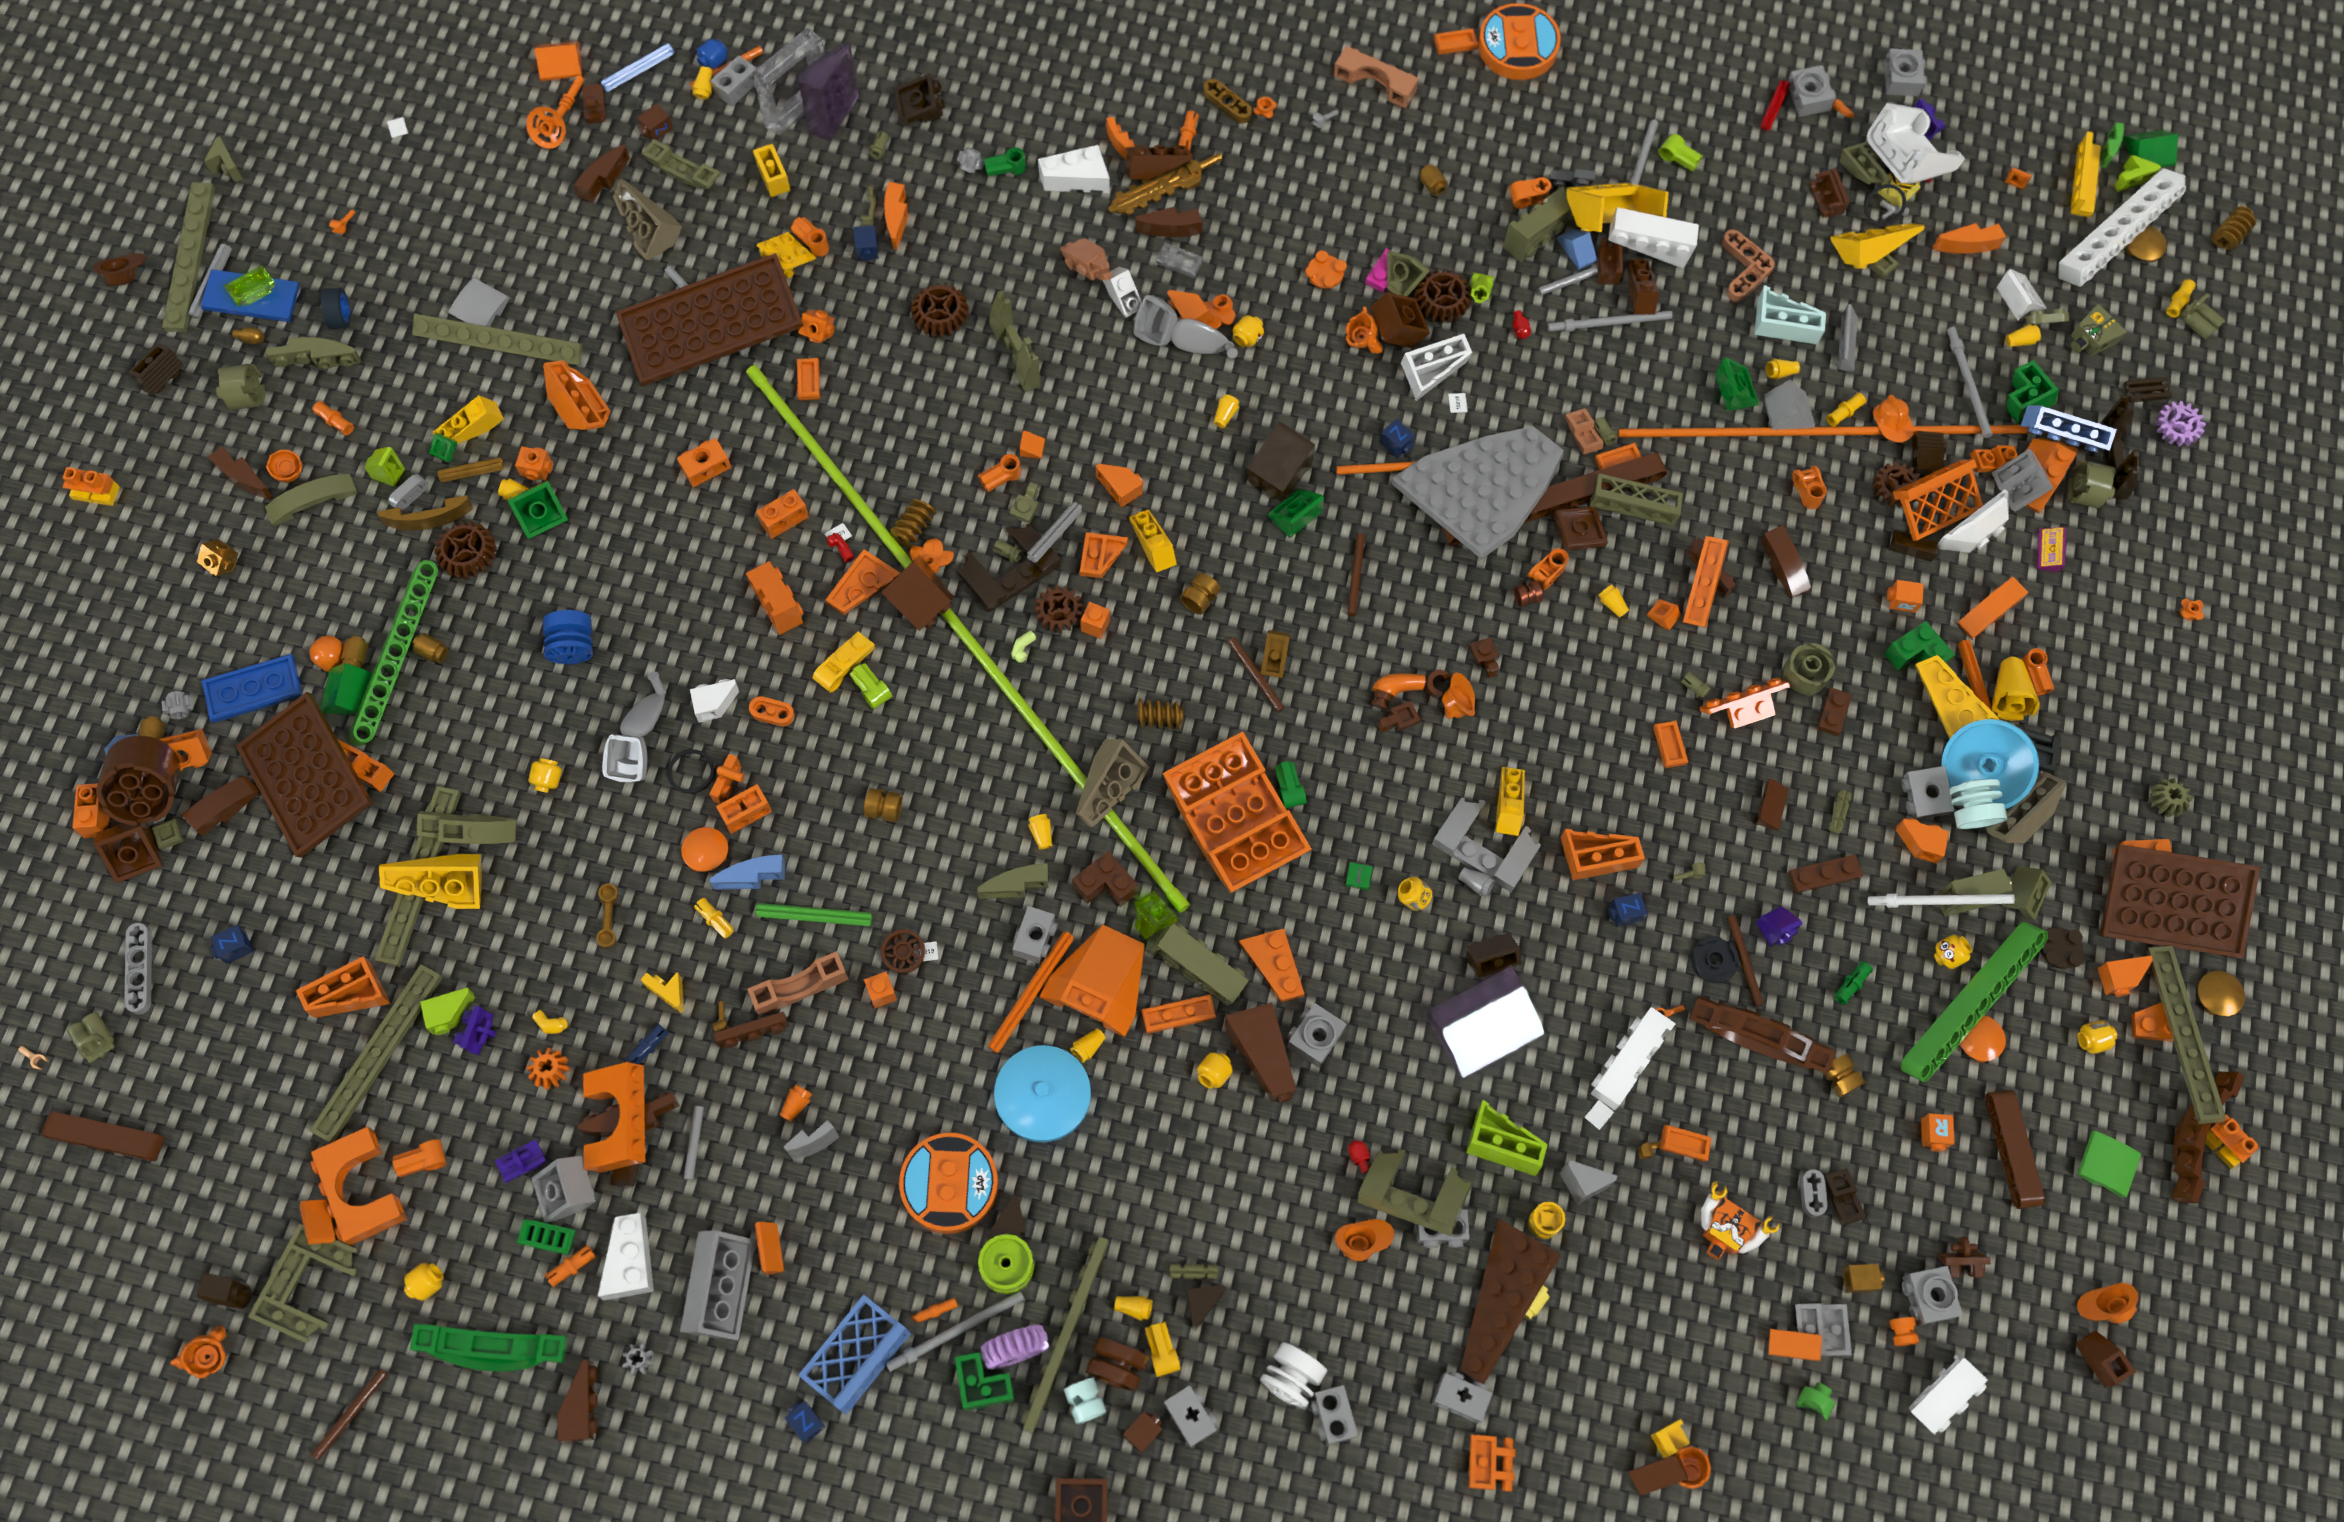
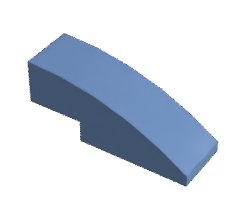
[710,854,785,890]

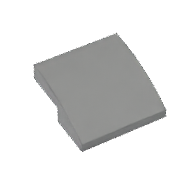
[448,278,510,326]
[1992,449,2053,512]
[784,1120,839,1160]
[1795,1303,1852,1356]

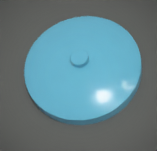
[1941,719,2039,809]
[994,1045,1091,1142]

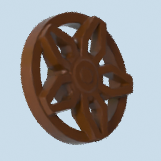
[881,929,926,974]

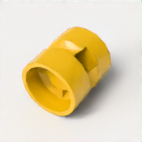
[1528,1202,1565,1239]

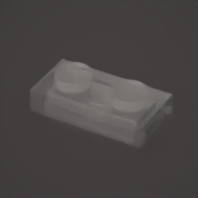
[1156,243,1203,278]

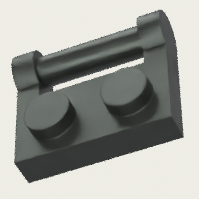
[2014,724,2061,774]

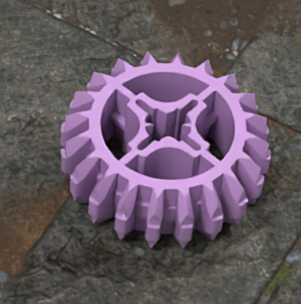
[981,1325,1049,1370]

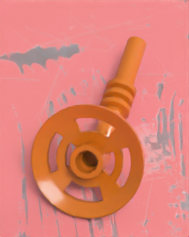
[526,75,585,149]

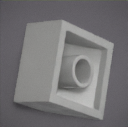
[532,1156,596,1224]

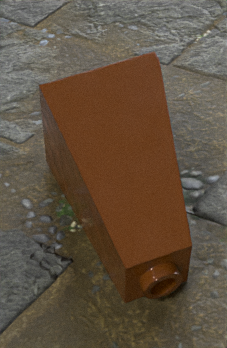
[1224,1003,1296,1103]

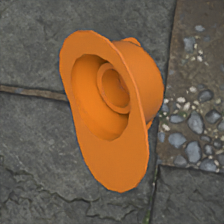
[1873,395,1914,442]
[1442,673,1475,719]
[1335,1219,1394,1261]
[2077,1283,2138,1324]

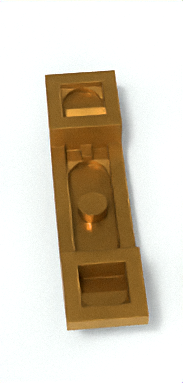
[378,495,473,530]

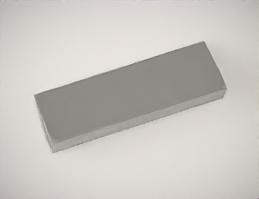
[1838,304,1857,371]

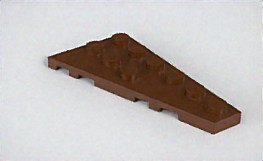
[1460,1218,1561,1384]

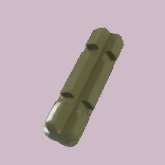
[1828,790,1852,834]
[1170,1264,1218,1279]

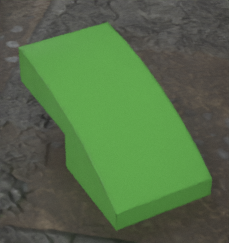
[2100,123,2124,168]

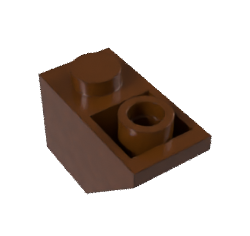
[2074,1331,2136,1388]

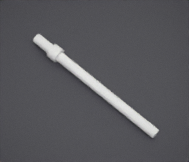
[1868,894,2015,908]

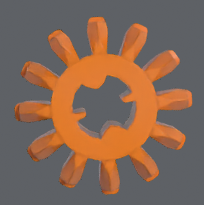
[527,1048,570,1090]

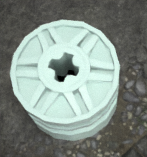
[1949,779,2007,829]

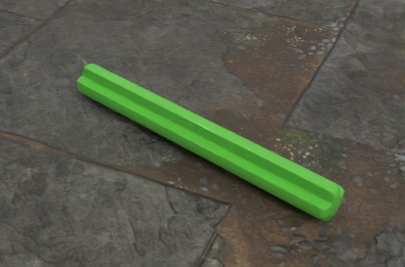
[755,903,872,926]

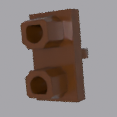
[1938,1237,1991,1278]

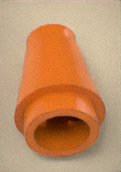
[779,1084,812,1122]

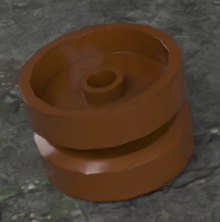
[1085,1337,1149,1392]

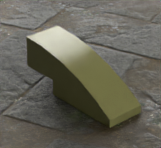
[977,863,1049,899]

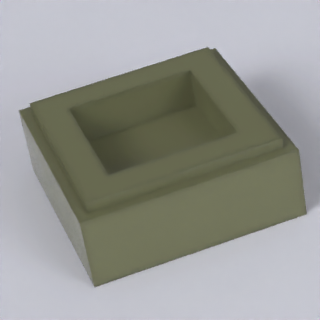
[1868,254,1899,279]
[152,818,184,850]

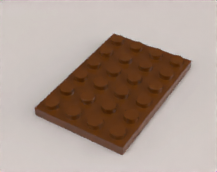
[236,692,373,858]
[2100,844,2261,959]

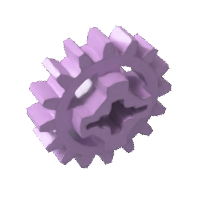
[2155,401,2206,447]

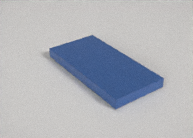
[201,269,300,322]
[201,654,303,723]

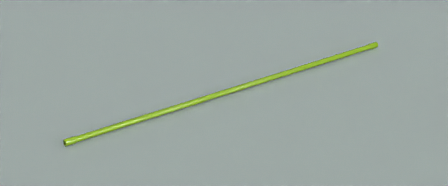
[746,365,1190,913]

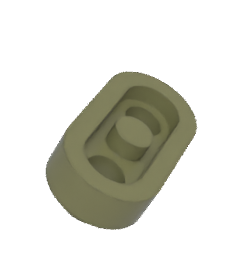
[2026,309,2069,325]

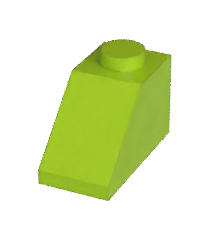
[365,447,405,487]
[420,987,475,1035]

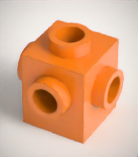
[799,309,835,343]
[515,446,553,481]

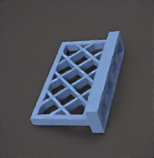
[798,1295,911,1415]

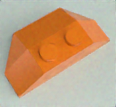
[543,360,610,430]
[2026,438,2078,514]

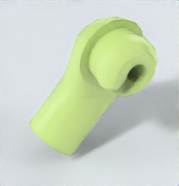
[1011,631,1036,663]

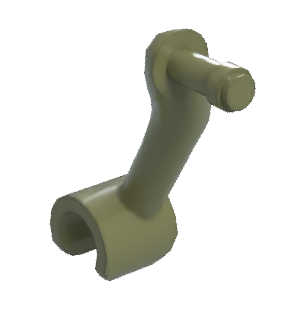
[861,185,877,226]

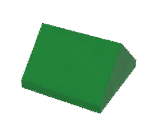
[2123,130,2178,168]
[1715,357,1759,411]
[507,480,568,539]
[1267,488,1324,538]
[320,663,372,716]

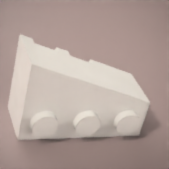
[1038,145,1110,193]
[1401,334,1472,401]
[598,1213,654,1301]
[1909,1352,1988,1434]

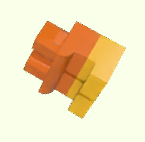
[62,467,120,506]
[2205,1114,2259,1169]

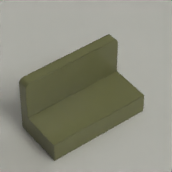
[2001,866,2052,921]

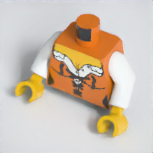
[1701,1181,1780,1260]

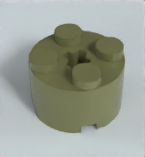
[216,364,265,410]
[2066,460,2116,508]
[1783,643,1835,696]

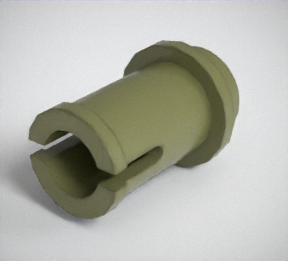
[869,131,889,159]
[1594,417,1617,446]
[993,539,1023,563]
[1681,672,1711,699]

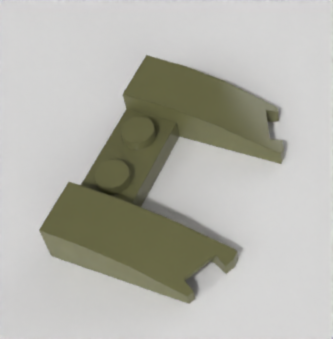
[1840,141,1892,184]
[990,290,1040,392]
[1358,1150,1471,1236]
[248,1223,358,1343]

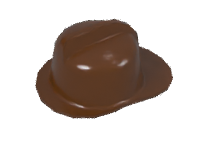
[92,253,146,286]

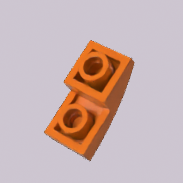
[1106,117,1134,160]
[1970,445,2018,472]

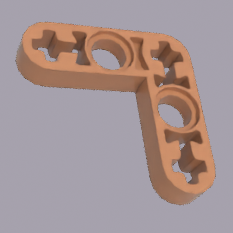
[1722,230,1775,302]

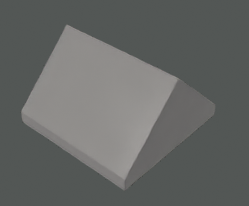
[1763,379,1815,430]
[1560,1160,1617,1204]

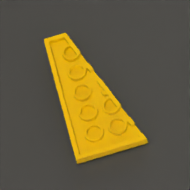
[1915,655,2000,739]

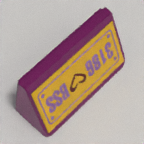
[2037,527,2066,573]

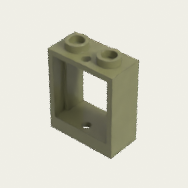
[1937,869,2012,917]

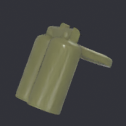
[2180,293,2226,340]
[67,1012,115,1063]

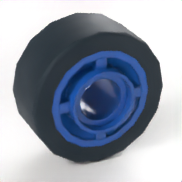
[321,288,350,329]

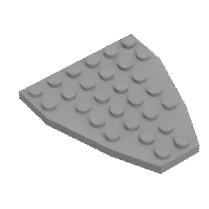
[1392,426,1564,559]

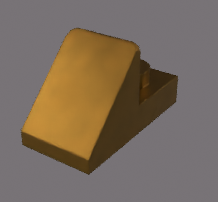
[1261,630,1290,678]

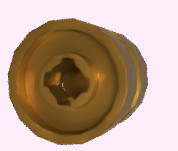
[1180,573,1221,615]
[864,788,903,823]
[1823,1053,1866,1098]

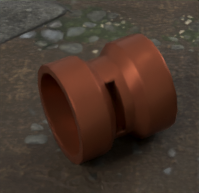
[1514,581,1543,608]

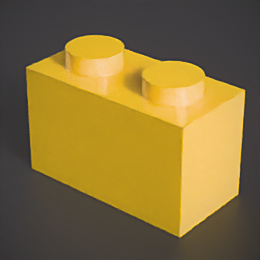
[753,143,790,197]

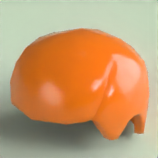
[266,450,303,483]
[309,636,344,672]
[1676,1446,1711,1489]

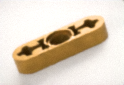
[1203,79,1252,124]

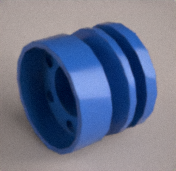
[543,610,593,664]

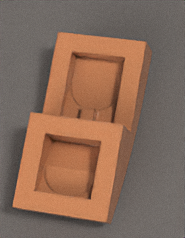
[1565,408,1604,455]

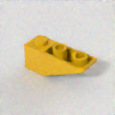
[432,395,504,444]
[1129,510,1177,573]
[1496,767,1525,836]

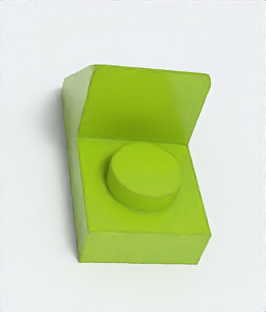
[2114,155,2161,192]

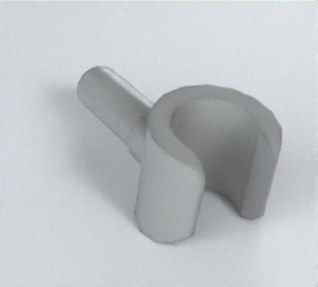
[1311,109,1339,128]

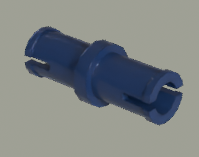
[624,1023,669,1064]

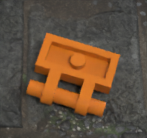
[1469,1435,1516,1492]

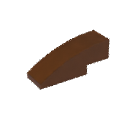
[574,144,630,203]
[1135,207,1202,237]
[208,446,273,500]
[1760,525,1811,599]
[181,775,260,836]

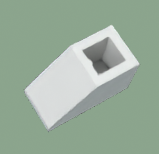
[1103,267,1142,318]
[690,679,739,722]

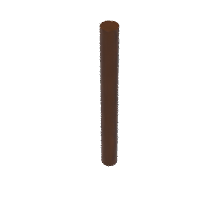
[1347,534,1365,617]
[1228,637,1285,713]
[1727,915,1764,1007]
[311,1369,388,1460]

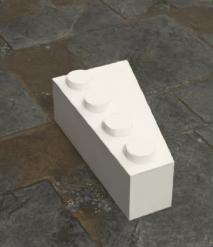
[1608,208,1699,269]
[1591,1007,1675,1111]

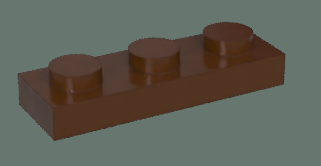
[1788,855,1863,894]
[714,1012,789,1049]

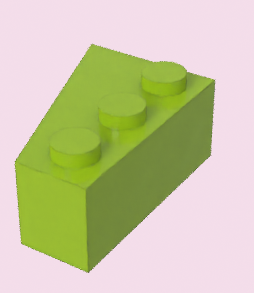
[1466,1100,1548,1176]

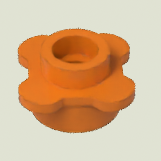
[1254,97,1277,118]
[2180,598,2204,621]

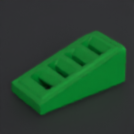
[517,1219,576,1255]

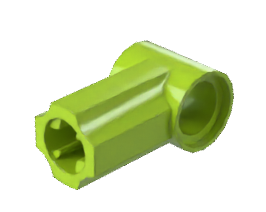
[1658,134,1703,171]
[1470,272,1494,303]
[850,664,893,710]

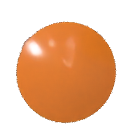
[681,827,728,872]
[1959,1015,2006,1063]

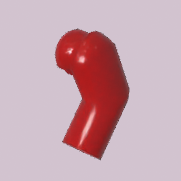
[826,533,854,563]

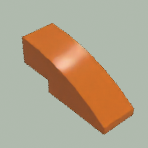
[884,181,909,250]
[1933,223,2006,254]
[1957,577,2029,639]
[338,740,395,792]

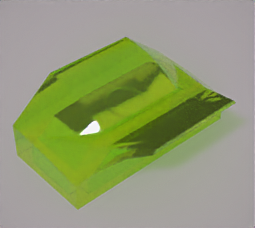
[224,265,276,306]
[1134,891,1178,940]

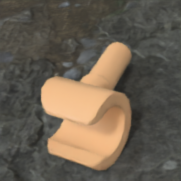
[18,1046,49,1070]

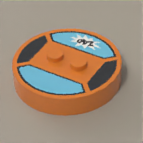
[1478,3,1561,80]
[899,1133,998,1234]

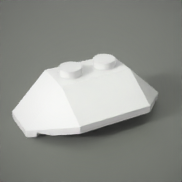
[1937,489,2009,553]

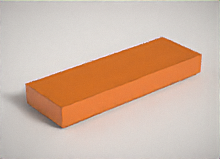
[1141,994,1216,1034]

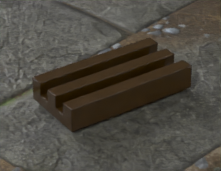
[2123,377,2173,403]

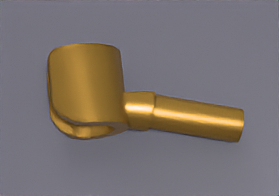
[713,1001,729,1032]
[1638,1140,1661,1159]

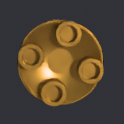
[2125,225,2167,263]
[2196,971,2245,1016]

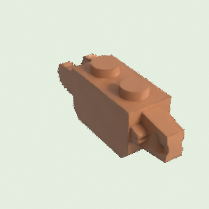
[1060,238,1112,281]

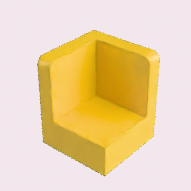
[1651,1419,1689,1458]

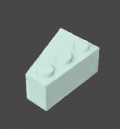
[1754,285,1826,344]

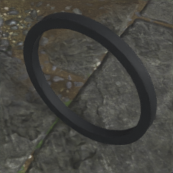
[1864,184,1906,226]
[668,749,714,794]

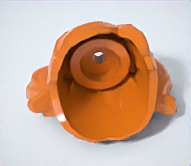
[1345,306,1383,354]
[170,1325,227,1378]

